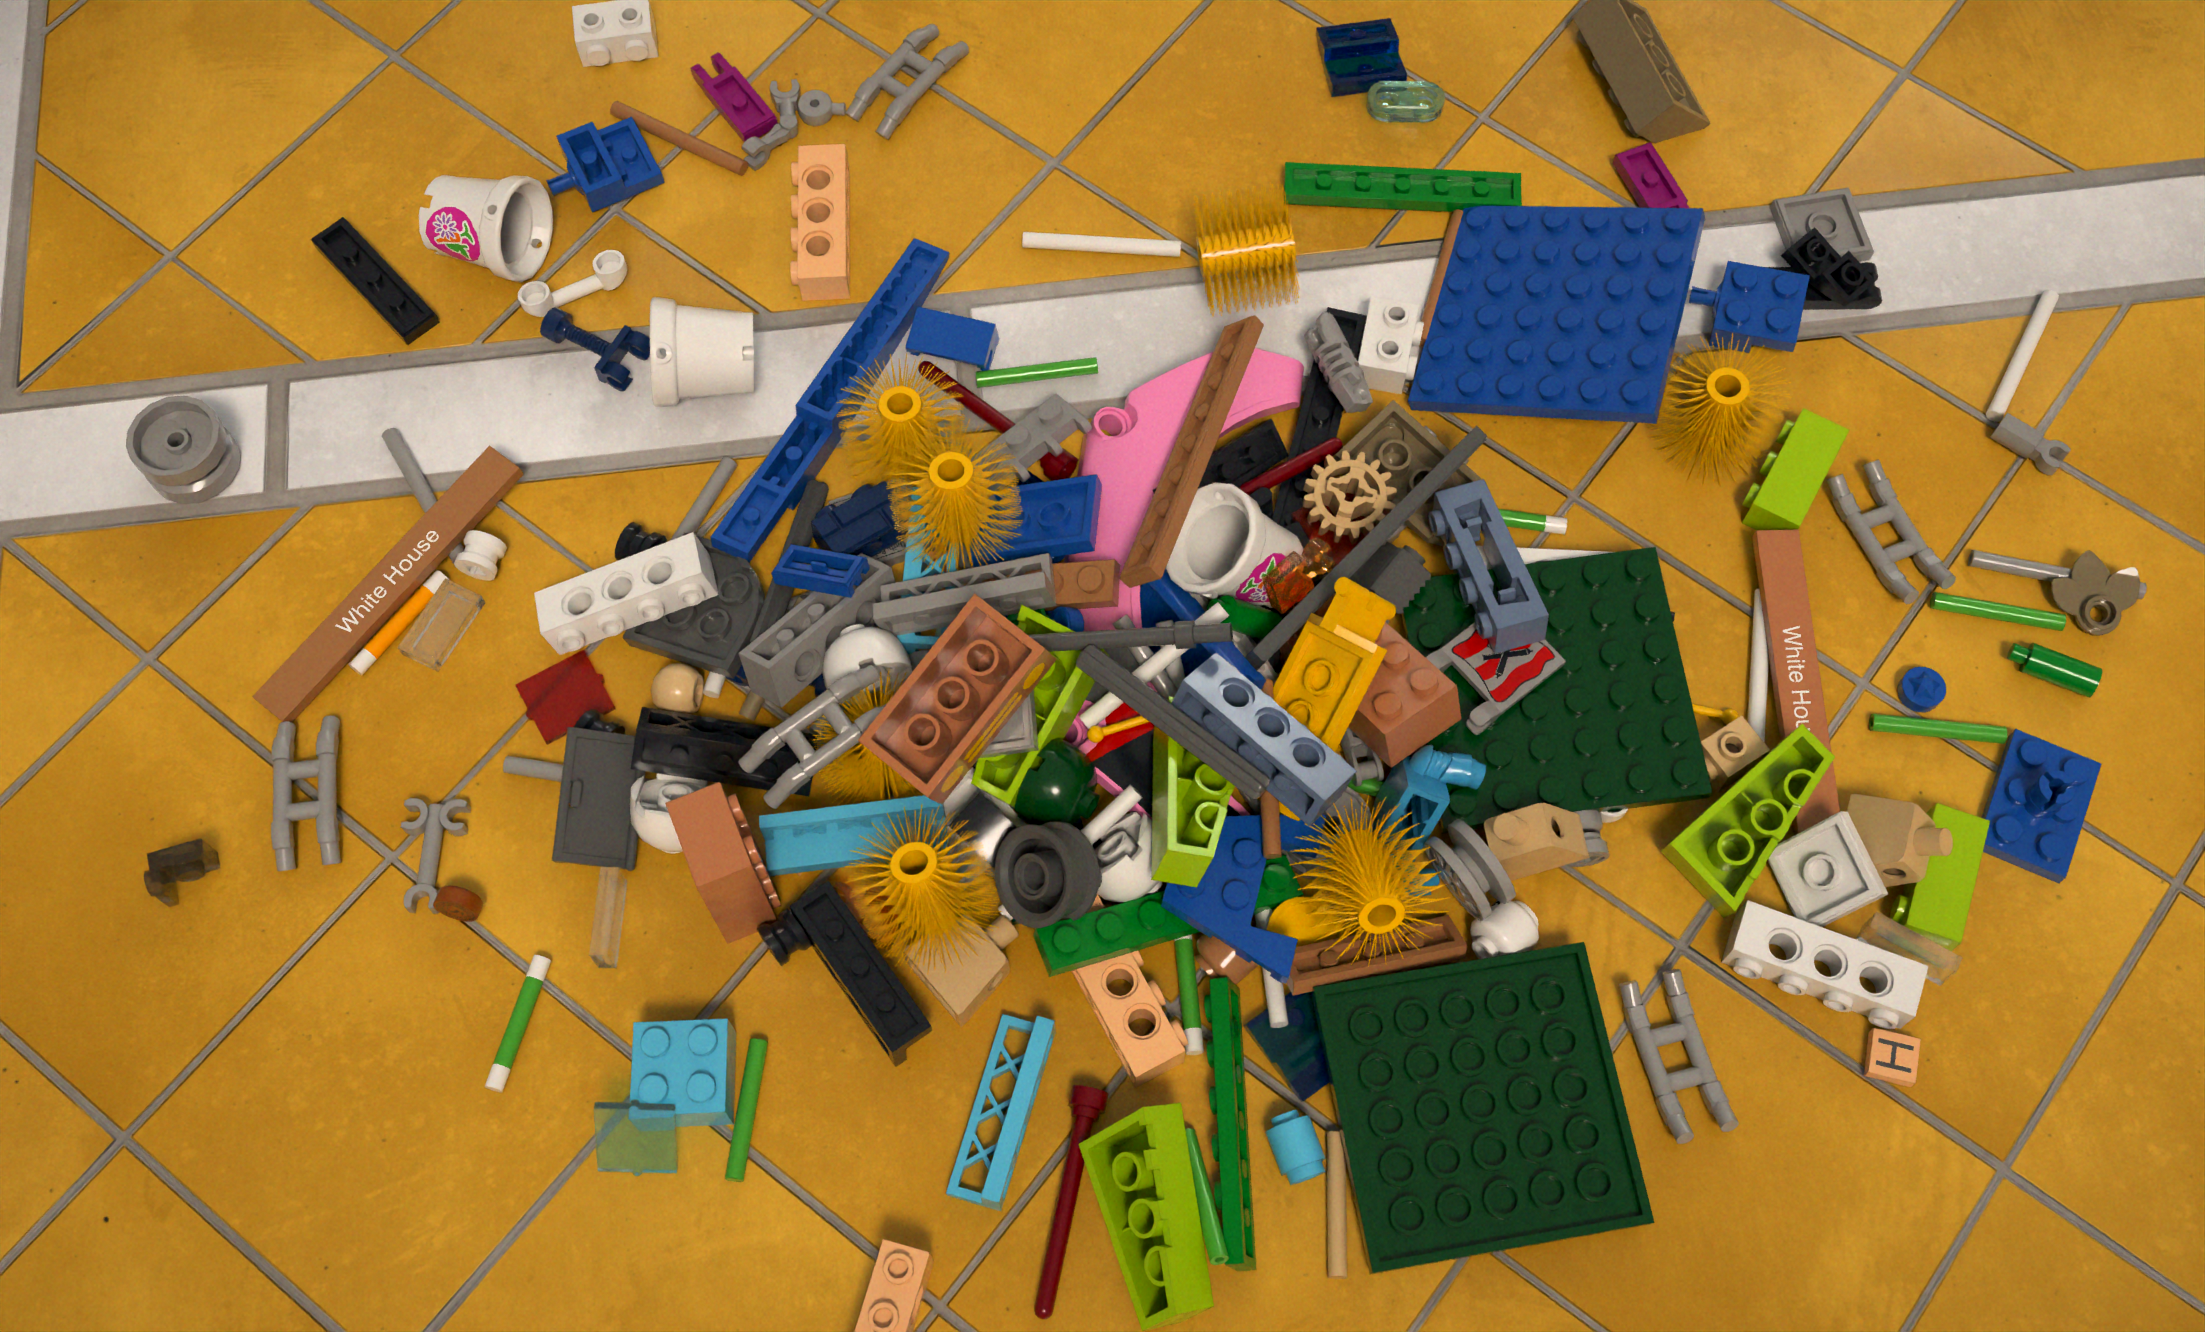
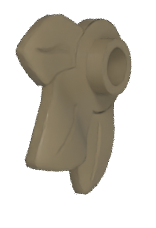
[2051,550,2140,636]

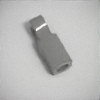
[1990,413,2071,476]

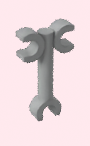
[401,798,471,914]

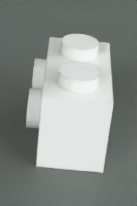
[572,0,659,67]
[1358,296,1424,395]

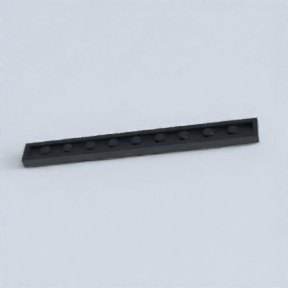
[1252,307,1367,673]

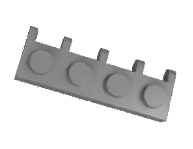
[933,394,1092,508]

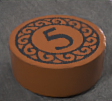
[433,885,483,922]

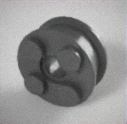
[995,821,1102,928]

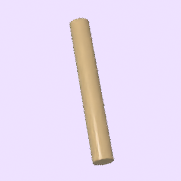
[1327,1131,1347,1279]

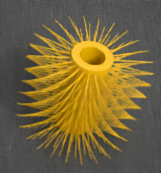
[1193,182,1300,317]
[1648,333,1792,485]
[836,353,967,500]
[885,417,1023,574]
[812,668,922,806]
[1290,795,1450,967]
[845,804,1002,975]

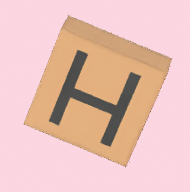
[1864,1028,1921,1087]

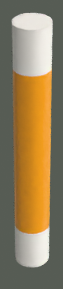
[348,570,450,676]

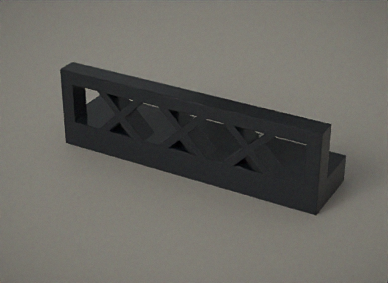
[631,707,818,797]
[790,881,932,1067]

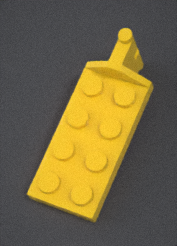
[1258,577,1396,821]

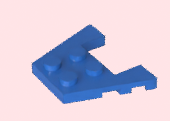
[1161,814,1327,984]

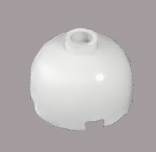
[822,624,912,706]
[630,773,707,854]
[1095,812,1162,903]

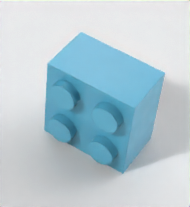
[629,1018,736,1128]

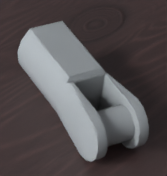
[1340,727,1384,787]

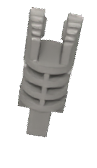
[1304,311,1373,413]

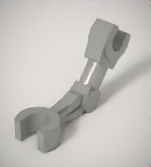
[742,79,801,171]

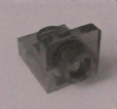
[144,838,220,907]

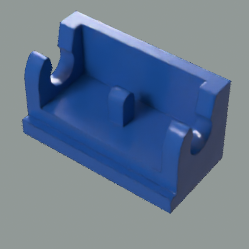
[905,306,1000,371]

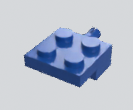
[546,117,665,212]
[1689,261,1810,353]

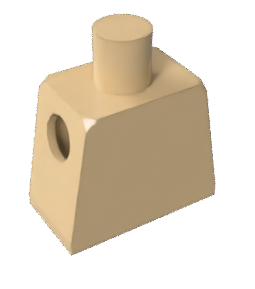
[1847,794,1953,887]
[1484,803,1589,881]
[903,914,1019,1027]

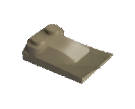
[1334,400,1482,547]

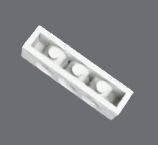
[534,532,718,655]
[1721,900,1928,1029]

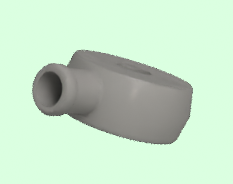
[797,90,846,126]

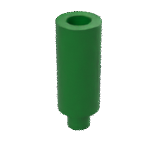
[1207,595,1282,640]
[2007,643,2103,698]

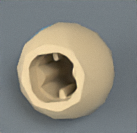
[651,663,704,715]

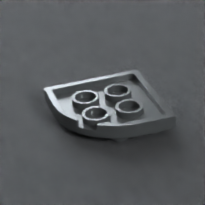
[623,533,765,679]

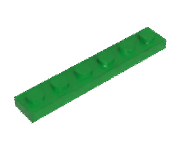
[1284,162,1522,212]
[1033,855,1304,977]
[1204,977,1257,1271]

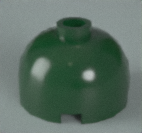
[1015,737,1100,825]

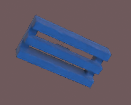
[771,544,870,598]

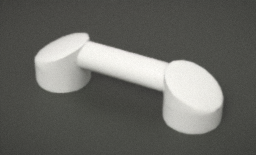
[518,250,627,317]

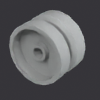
[126,396,240,504]

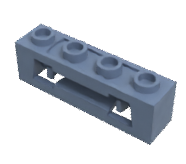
[1428,479,1549,654]

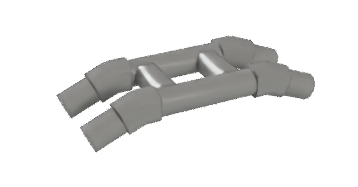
[845,24,969,140]
[1827,459,1956,604]
[738,665,886,809]
[271,716,341,871]
[1619,969,1739,1144]

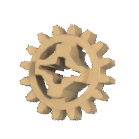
[1302,450,1397,544]

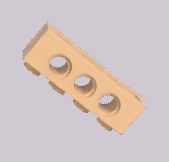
[790,144,850,301]
[1071,894,1188,1088]
[854,1239,934,1332]

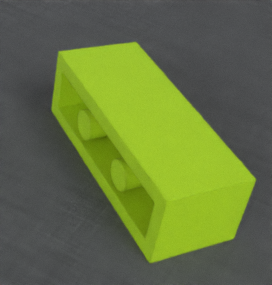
[1742,408,1849,530]
[1890,803,1990,956]

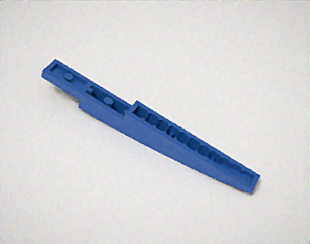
[711,238,949,563]

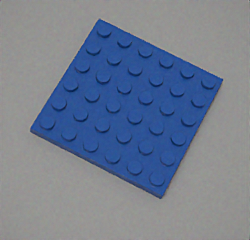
[1408,206,1705,424]

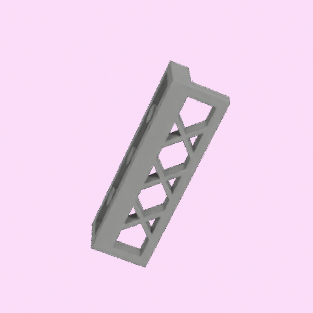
[872,553,1056,636]

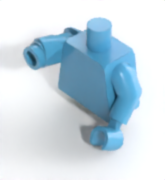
[1373,745,1486,896]

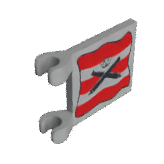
[1426,622,1566,735]

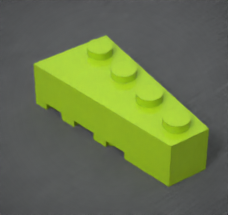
[1151,696,1235,887]
[1079,1103,1214,1331]

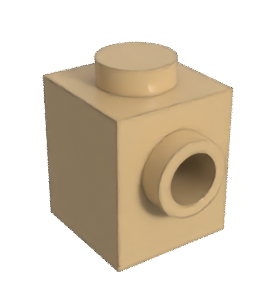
[1701,715,1770,793]

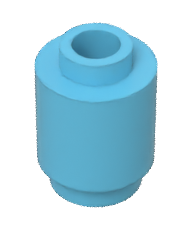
[1265,1110,1326,1185]

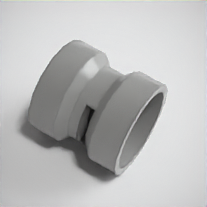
[1558,810,1610,867]

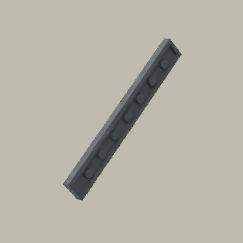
[1245,425,1487,670]

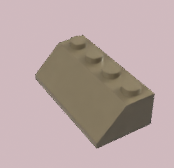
[1572,0,1711,143]

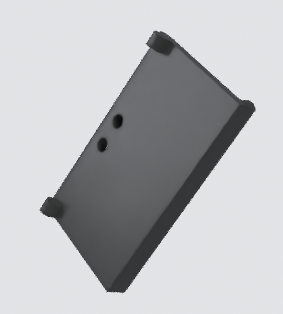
[552,727,646,871]

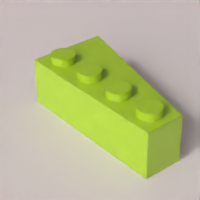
[971,604,1109,808]
[1661,724,1835,918]

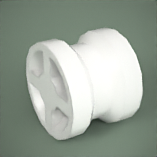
[454,530,507,581]

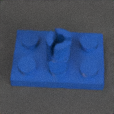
[967,474,1102,567]
[1981,729,2101,883]

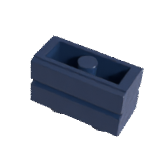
[811,481,909,570]

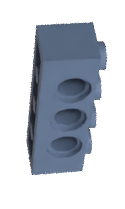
[1172,652,1357,826]

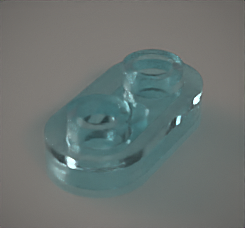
[1366,81,1445,122]

